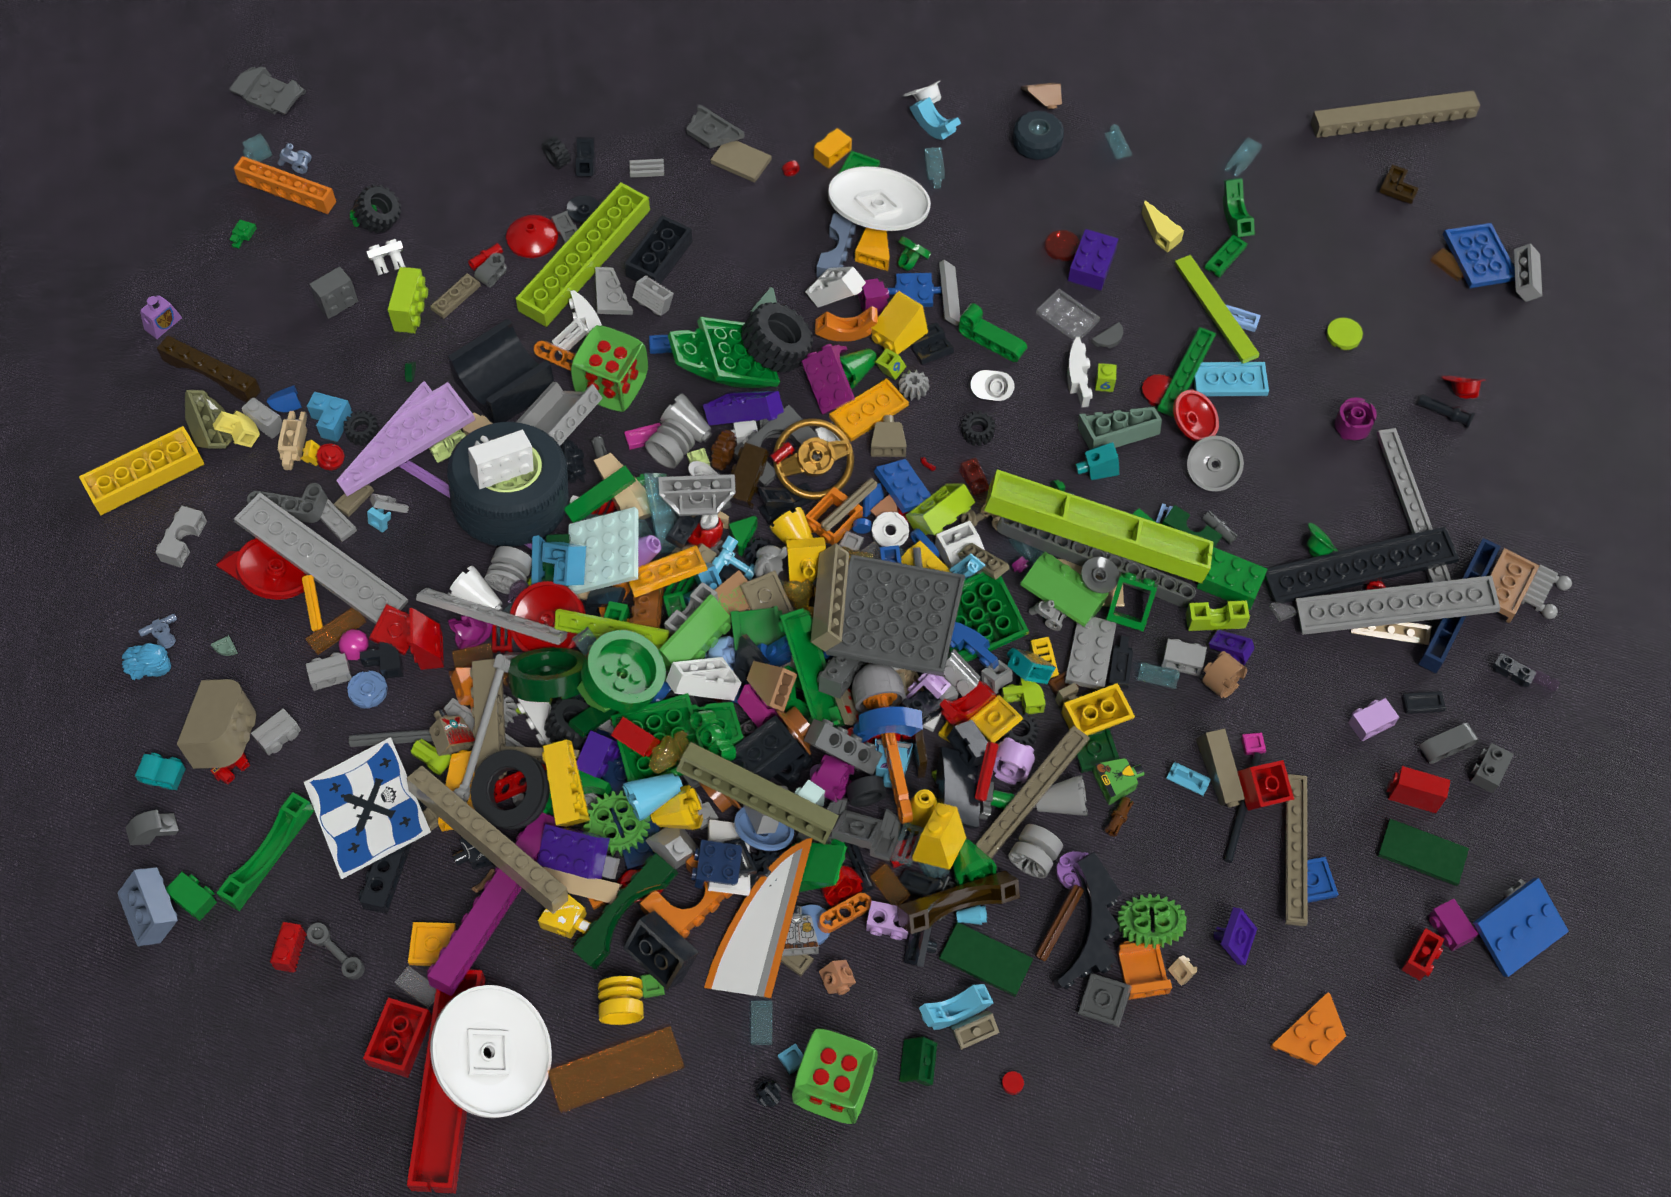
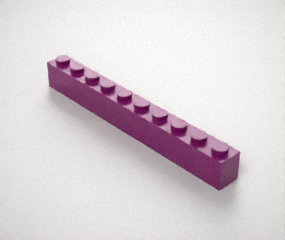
[427,813,556,996]

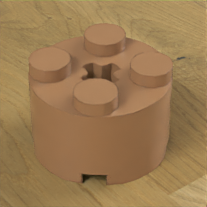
[1202,651,1247,698]

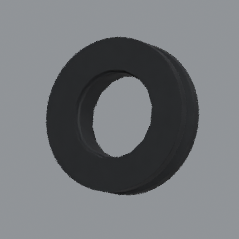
[471,750,550,830]

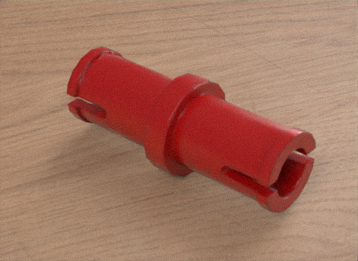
[468,243,503,270]

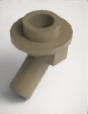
[961,509,986,526]

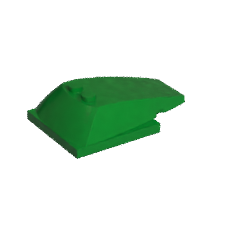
[668,317,780,388]
[949,572,1029,662]
[611,693,744,782]

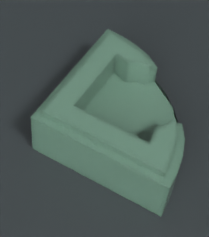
[211,635,238,656]

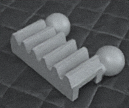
[1521,565,1572,619]

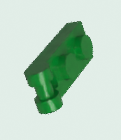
[1205,235,1248,278]

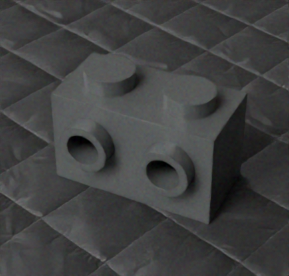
[1470,743,1514,794]

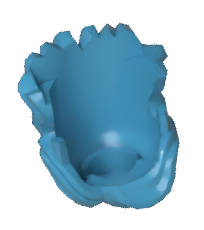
[122,643,171,680]

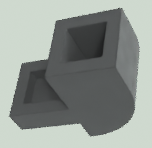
[125,810,179,845]

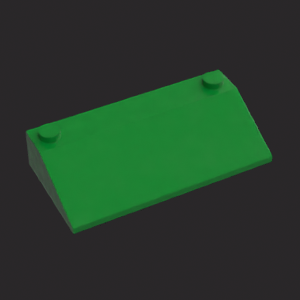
[779,608,846,728]

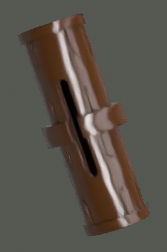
[1105,797,1134,837]

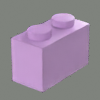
[1348,698,1399,742]

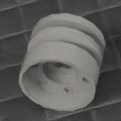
[645,419,695,468]
[484,546,532,595]

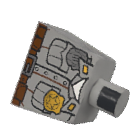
[782,906,819,956]

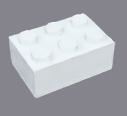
[468,430,534,489]

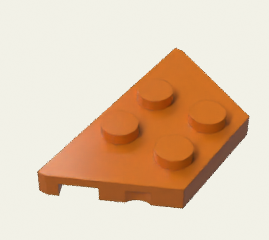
[1271,992,1346,1066]

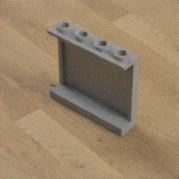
[516,382,602,446]

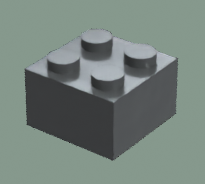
[309,267,358,319]

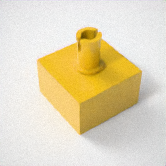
[786,537,826,584]

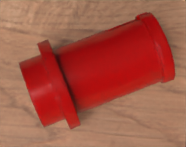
[770,442,794,465]

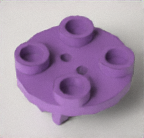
[1056,851,1088,890]

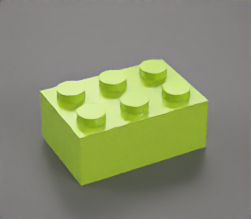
[388,267,428,333]
[905,484,975,535]

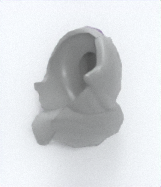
[754,545,787,578]

